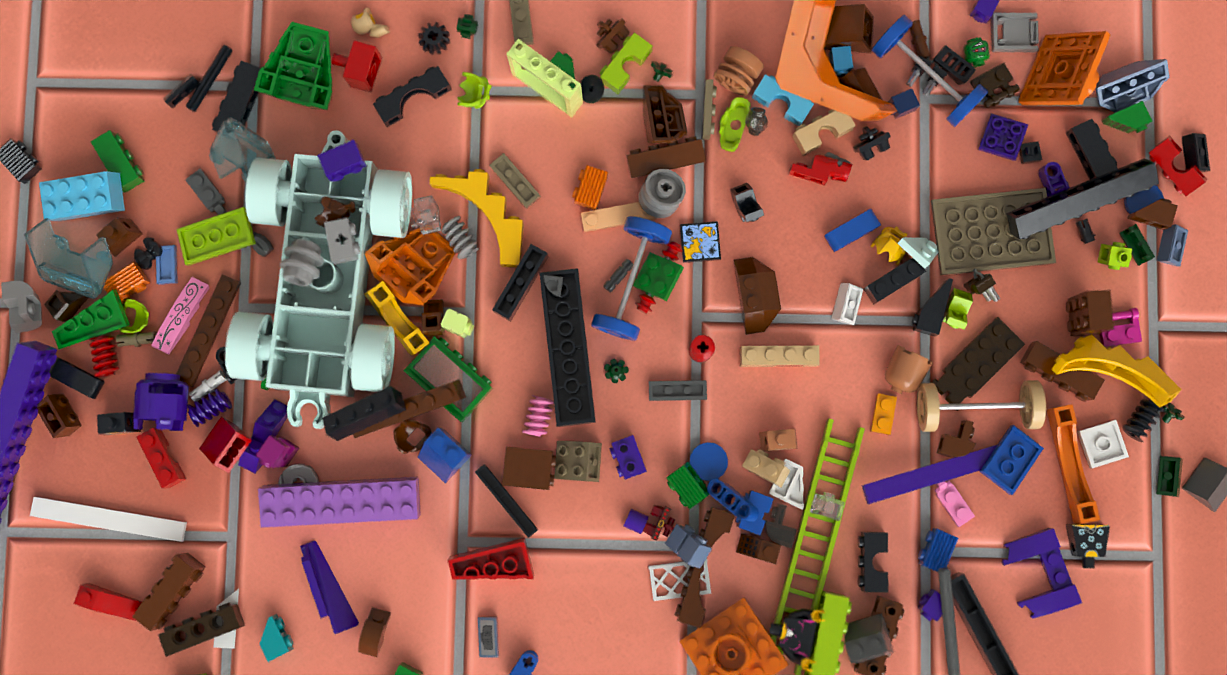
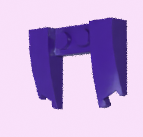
[1002,528,1082,619]

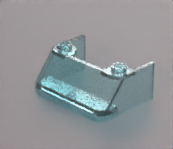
[209,117,276,183]
[24,218,113,299]

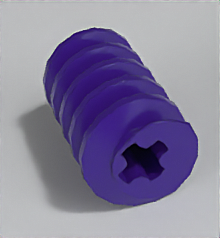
[188,389,232,427]

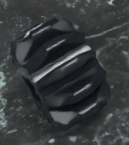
[418,22,450,55]

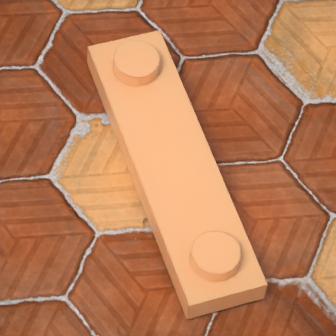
[581,202,659,232]

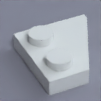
[768,459,804,510]

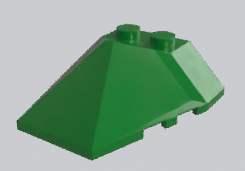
[254,22,332,110]

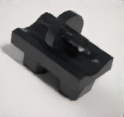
[853,126,891,161]

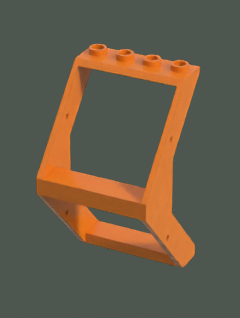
[775,0,897,121]

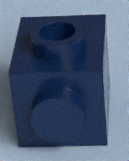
[888,89,920,119]

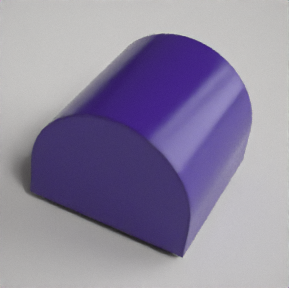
[623,509,649,534]

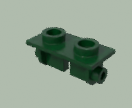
[1119,224,1155,266]

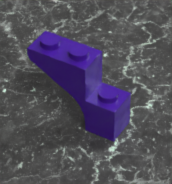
[238,399,287,473]

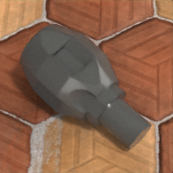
[252,231,273,257]

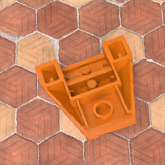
[365,225,455,305]

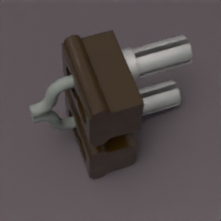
[964,269,1000,302]

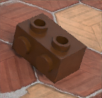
[37,394,82,438]

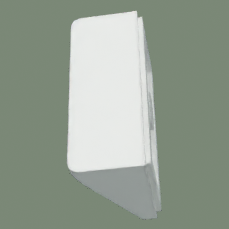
[832,283,863,325]

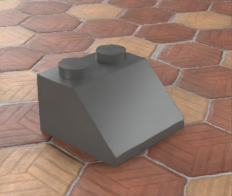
[845,613,894,663]

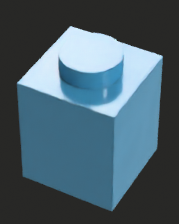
[829,46,853,77]

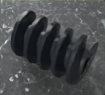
[1122,399,1165,442]

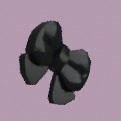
[134,237,163,269]

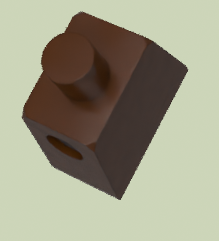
[96,217,143,257]

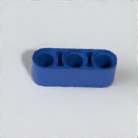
[824,209,881,252]
[707,479,759,522]

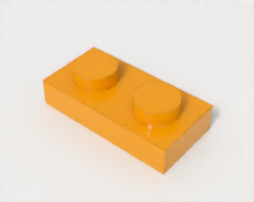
[870,393,897,435]

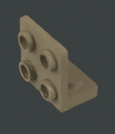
[555,441,602,482]

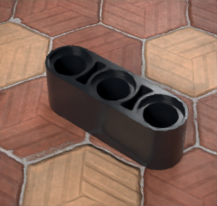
[49,357,105,399]

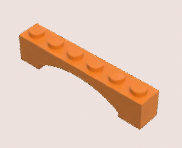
[1046,404,1100,524]

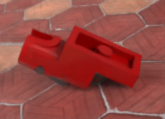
[789,152,852,186]

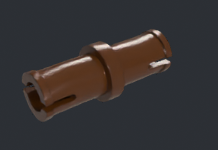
[910,20,931,59]

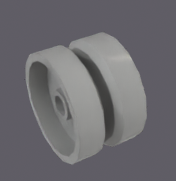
[638,169,686,218]

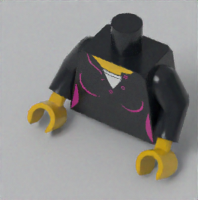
[769,608,825,672]

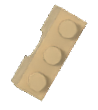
[792,109,856,156]

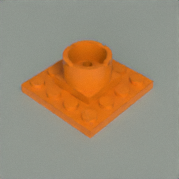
[1018,31,1111,105]
[679,597,789,675]

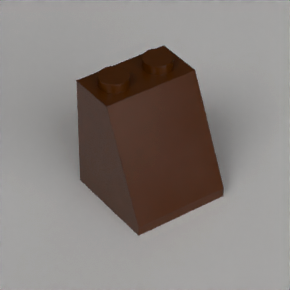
[824,4,874,53]

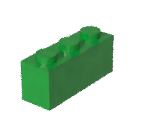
[90,130,145,193]

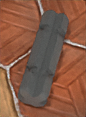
[604,259,633,292]

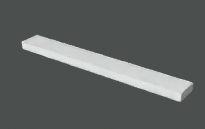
[30,497,187,542]

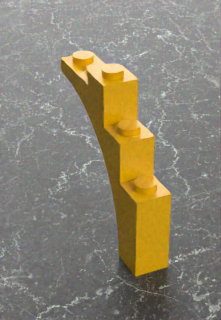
[430,169,524,268]
[1052,334,1182,407]

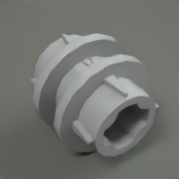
[280,239,324,286]

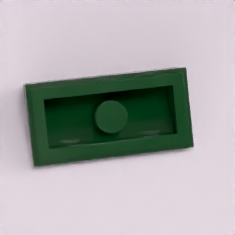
[1156,456,1183,497]

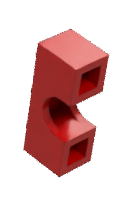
[1149,136,1207,196]
[136,428,186,488]

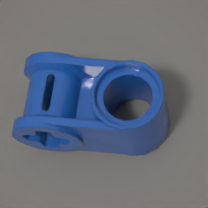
[509,650,538,675]

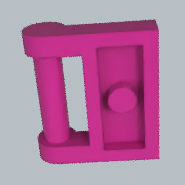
[1100,308,1142,347]

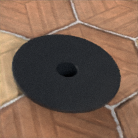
[580,75,604,103]

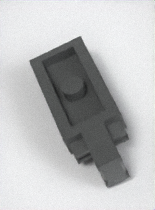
[185,169,227,215]

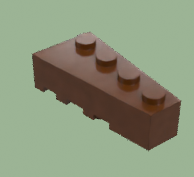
[132,553,205,631]

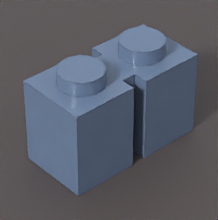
[665,524,712,568]

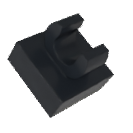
[1019,141,1042,164]

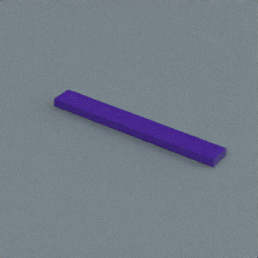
[861,444,998,504]

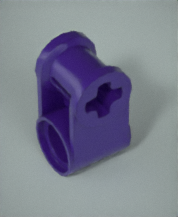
[1038,162,1070,197]

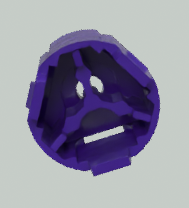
[133,373,189,431]

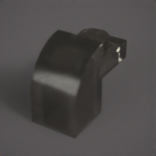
[764,503,797,548]

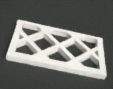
[648,558,711,601]

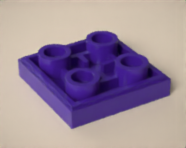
[979,114,1029,161]

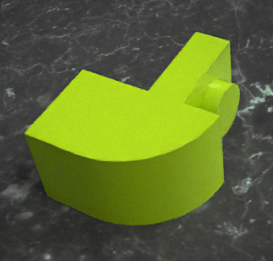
[943,288,973,330]

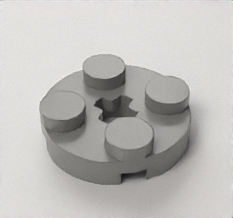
[278,463,319,485]

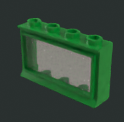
[403,336,493,423]

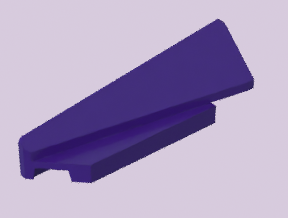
[300,541,359,635]

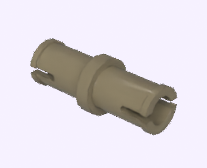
[116,331,157,347]

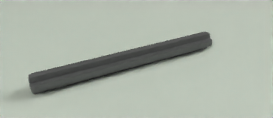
[938,567,960,675]

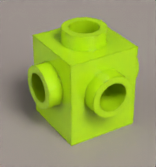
[1098,242,1132,270]

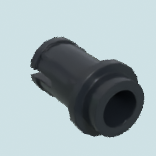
[1076,219,1096,244]

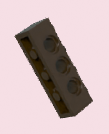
[158,602,245,657]

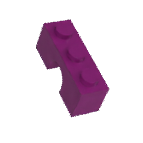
[256,436,300,468]

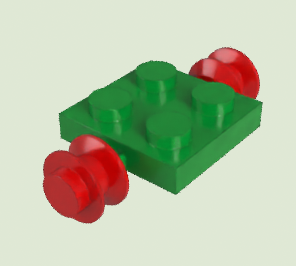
[633,241,684,314]

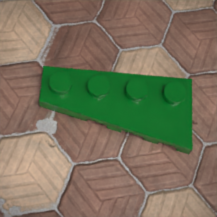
[52,289,130,349]

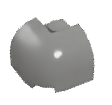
[2,281,42,333]

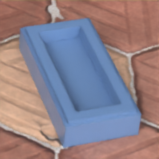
[156,245,178,285]

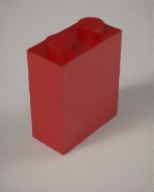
[199,417,252,473]

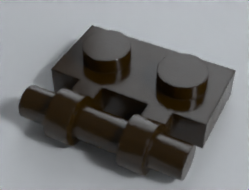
[970,63,1020,108]

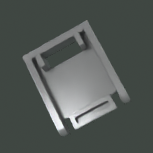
[991,13,1039,52]

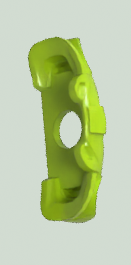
[719,97,751,152]

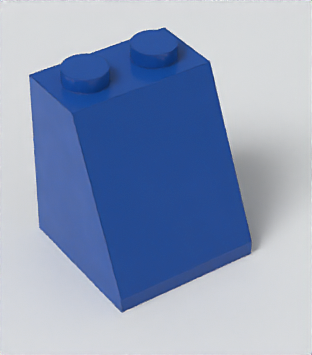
[418,427,472,483]

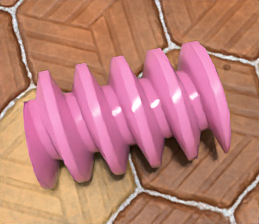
[522,395,554,437]

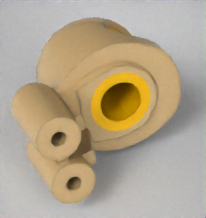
[351,8,390,38]

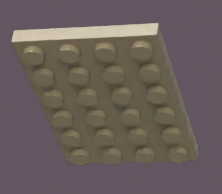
[931,188,1056,276]

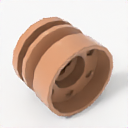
[714,46,764,96]

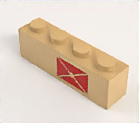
[740,345,820,367]

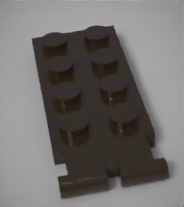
[930,317,1025,411]

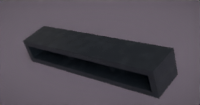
[951,572,1019,675]

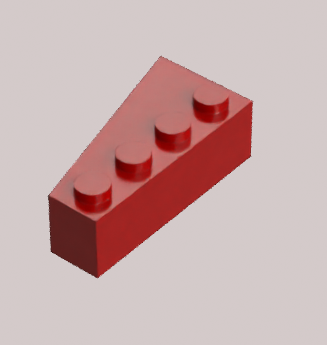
[448,537,534,580]

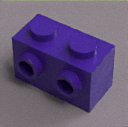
[317,140,367,181]
[609,435,647,480]

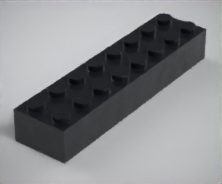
[540,268,596,427]

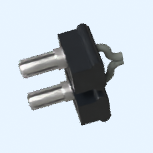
[906,56,947,96]

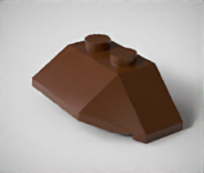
[643,86,687,143]
[733,257,781,335]

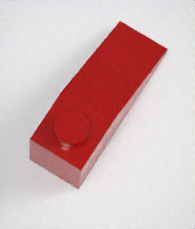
[73,583,142,621]

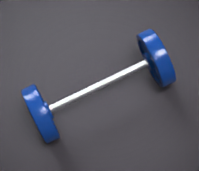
[872,15,988,127]
[591,216,672,341]

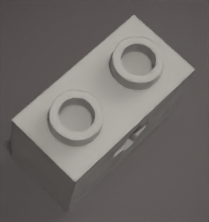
[324,218,360,264]

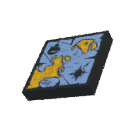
[680,222,721,263]

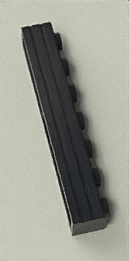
[475,464,538,538]

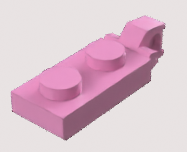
[934,480,975,527]

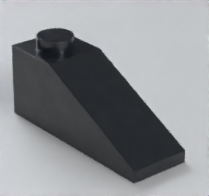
[911,278,953,337]

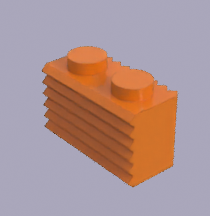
[572,165,608,210]
[101,262,150,303]

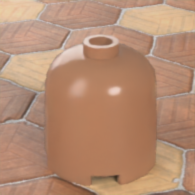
[885,345,933,394]

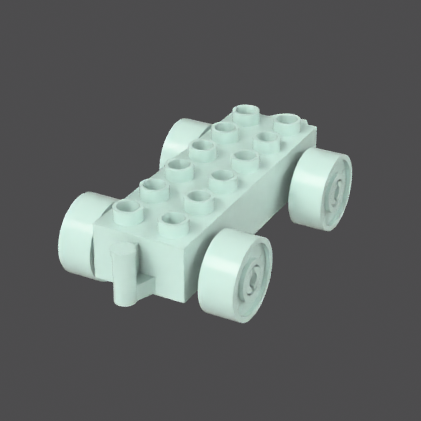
[225,130,412,429]

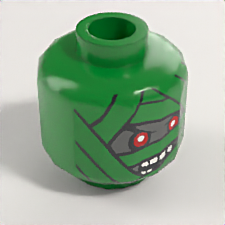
[963,38,990,67]

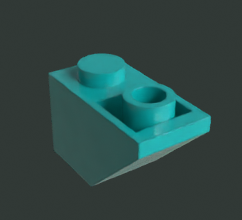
[259,614,294,662]

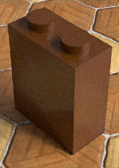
[502,447,557,490]

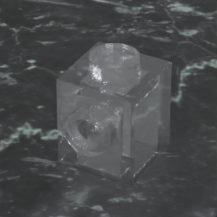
[810,492,845,521]

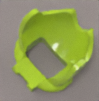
[457,72,492,109]
[119,299,149,334]

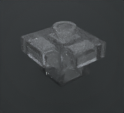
[410,195,441,235]

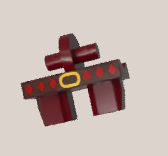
[643,505,675,541]

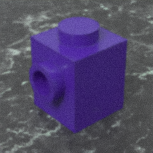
[918,589,942,622]

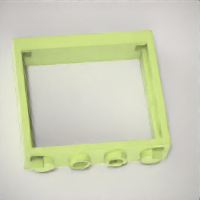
[507,39,583,118]

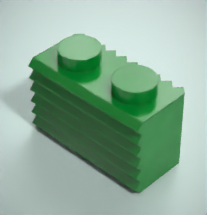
[666,462,709,509]

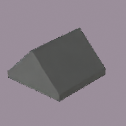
[1182,458,1227,512]

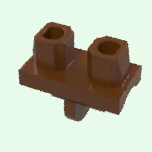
[596,18,630,53]

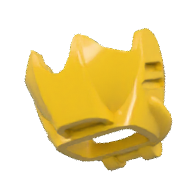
[871,226,908,265]

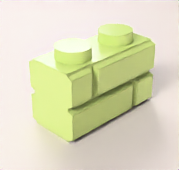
[441,309,474,338]

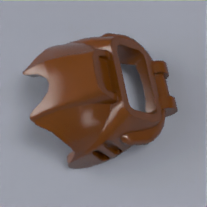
[314,197,356,227]
[393,420,432,454]

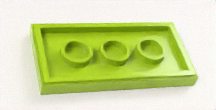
[177,207,256,266]

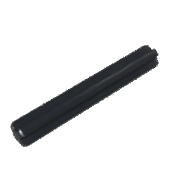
[186,45,232,112]

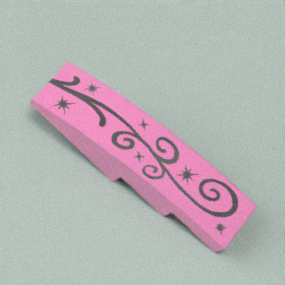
[152,277,209,355]

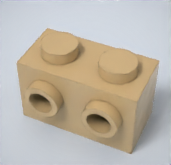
[742,449,790,488]

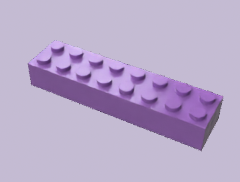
[258,477,421,527]

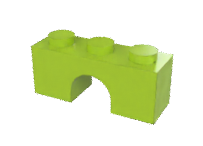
[600,32,653,95]

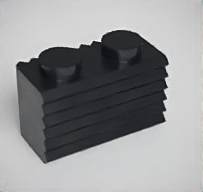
[0,139,42,184]

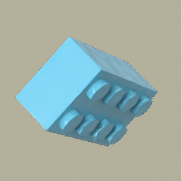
[39,171,125,221]

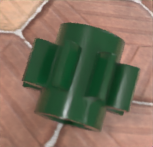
[457,14,478,39]

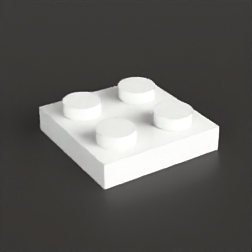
[1077,420,1129,468]

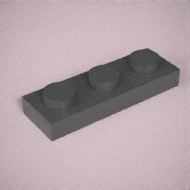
[649,380,707,401]

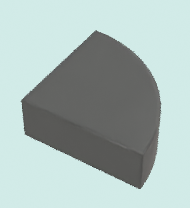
[544,275,563,297]

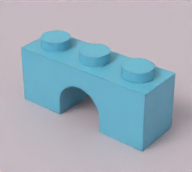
[752,74,814,126]

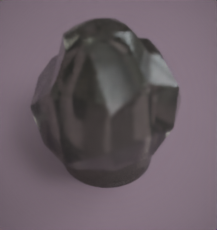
[745,108,768,136]

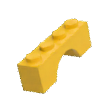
[364,281,429,356]

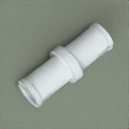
[189,370,227,401]

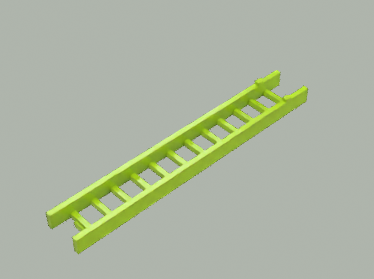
[770,419,865,675]

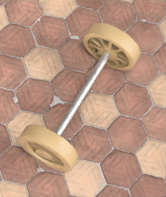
[917,380,1046,432]

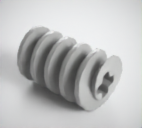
[441,216,479,259]

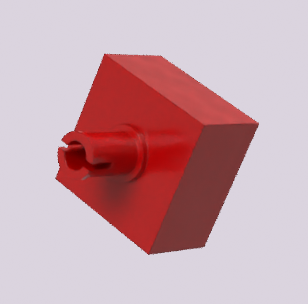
[332,40,382,93]

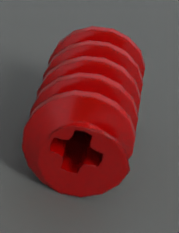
[689,335,715,363]
[89,336,119,377]

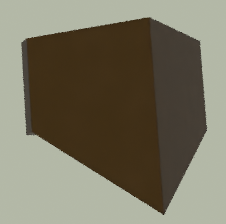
[44,290,92,322]

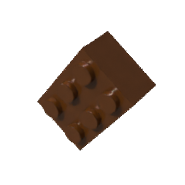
[1066,290,1114,336]

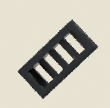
[933,45,976,85]

